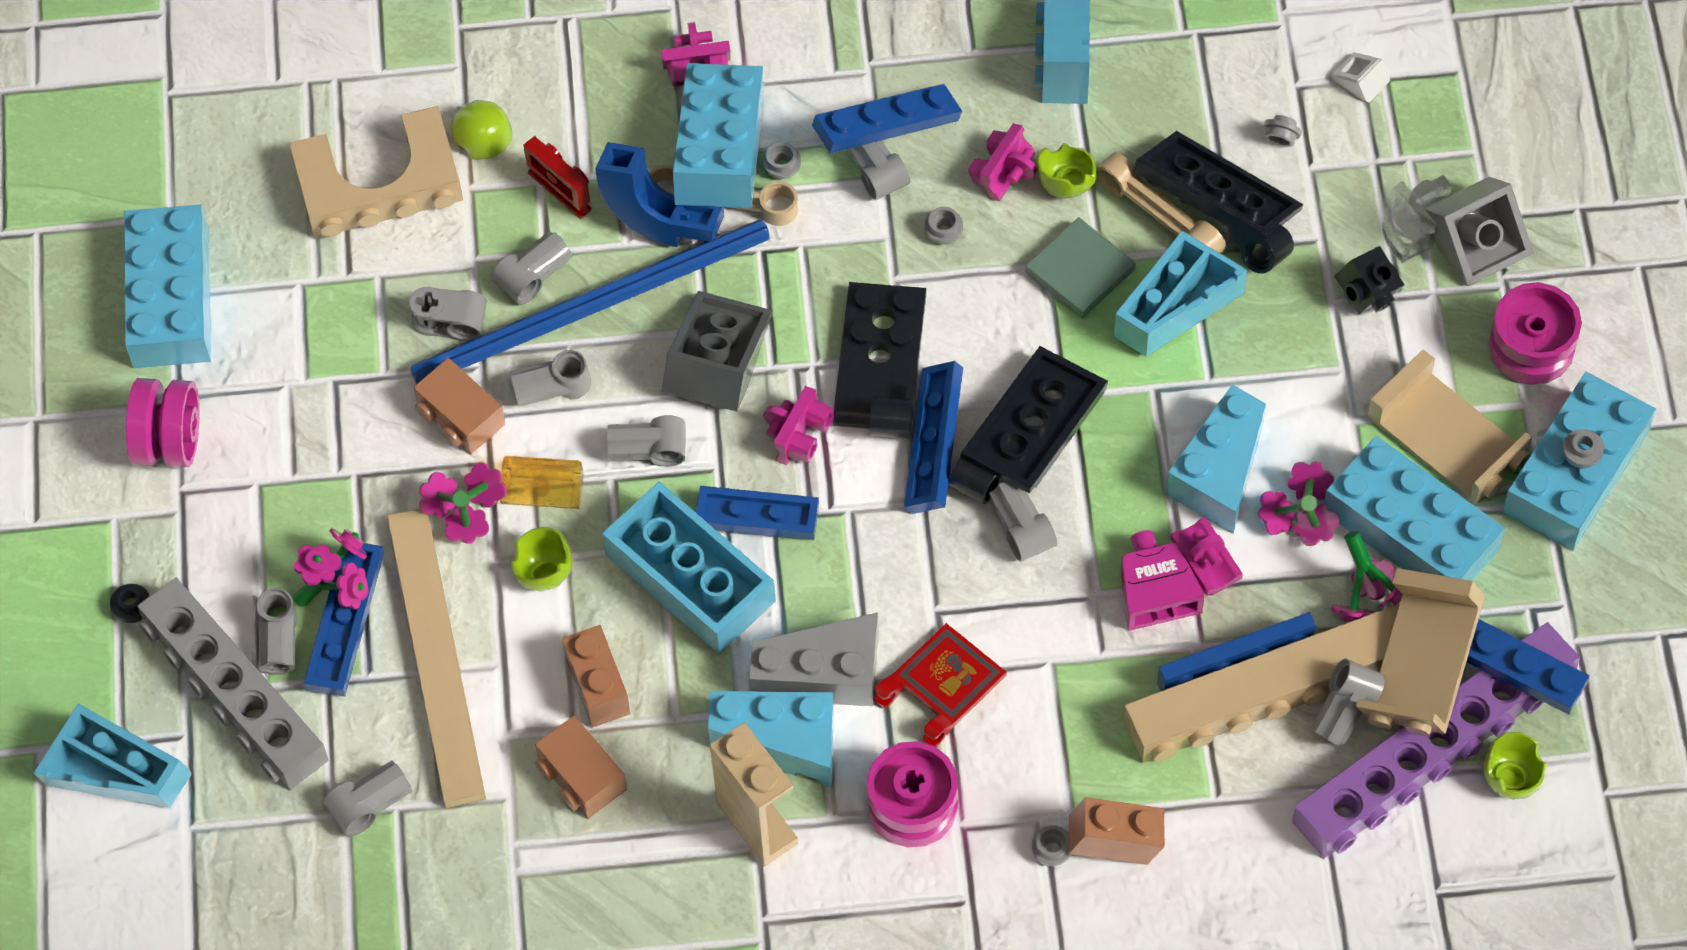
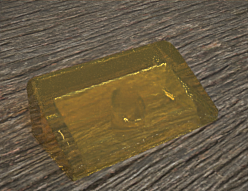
[500,456,584,509]

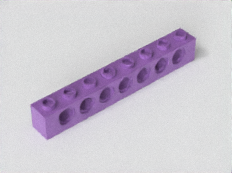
[1292,622,1580,859]

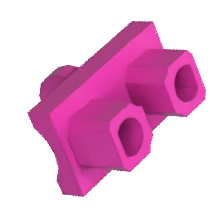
[661,22,730,87]
[968,123,1037,201]
[763,385,834,465]
[1170,516,1243,596]

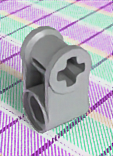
[409,287,487,341]

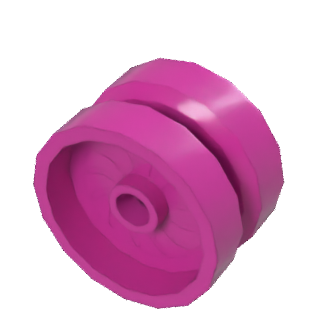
[1488,282,1582,385]
[126,378,200,468]
[867,741,958,848]

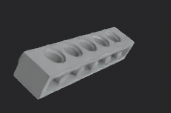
[138,577,329,790]

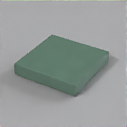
[1025,217,1136,318]

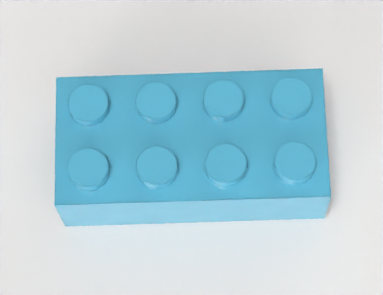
[673,63,764,208]
[124,204,211,368]
[1502,371,1656,551]
[1324,436,1505,581]
[602,481,776,654]

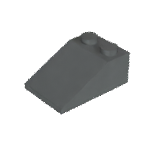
[661,291,773,412]

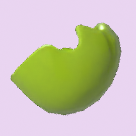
[451,100,512,160]
[1036,143,1097,199]
[511,527,573,592]
[1483,732,1547,800]

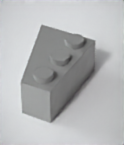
[749,612,879,707]

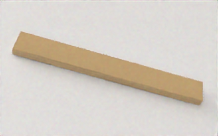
[387,509,486,808]

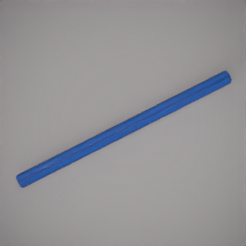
[410,220,770,384]

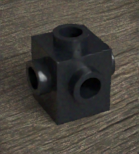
[1334,246,1405,315]

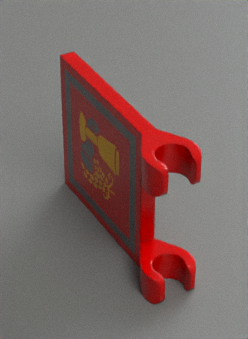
[874,623,1007,747]

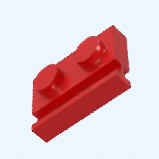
[523,135,592,219]

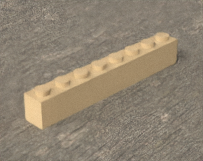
[1123,604,1400,764]

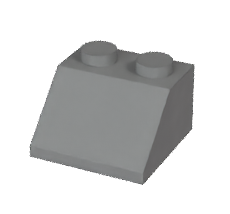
[1424,176,1534,286]

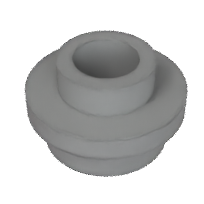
[1263,115,1302,147]
[763,142,801,179]
[925,207,963,244]
[1563,429,1604,469]
[1032,825,1071,866]

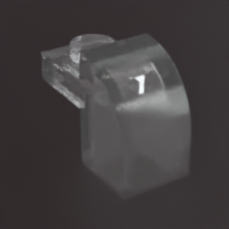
[1382,175,1452,263]

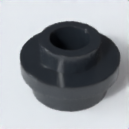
[110,584,150,623]

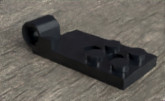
[1133,131,1304,274]
[833,282,927,439]
[948,346,1108,505]

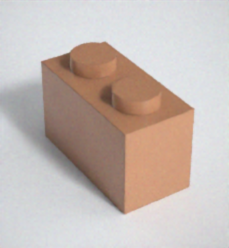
[413,358,506,454]
[562,625,631,728]
[535,715,627,819]
[1069,797,1165,865]

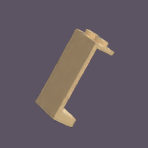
[1367,349,1532,506]
[1356,568,1485,736]
[710,722,798,867]

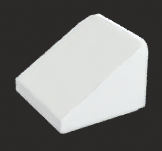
[1331,52,1390,103]

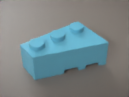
[708,691,834,788]
[33,703,192,808]

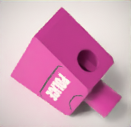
[1121,530,1204,631]

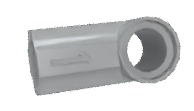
[846,140,910,200]
[491,231,572,305]
[510,350,591,407]
[607,415,686,467]
[989,481,1057,562]
[257,588,298,675]
[1311,658,1385,745]
[323,760,412,837]

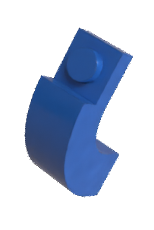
[595,142,724,247]

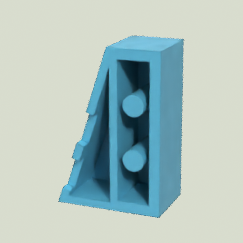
[1035,0,1090,104]
[1114,231,1247,357]
[1166,384,1266,534]

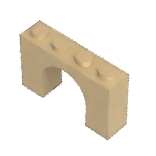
[289,106,464,238]

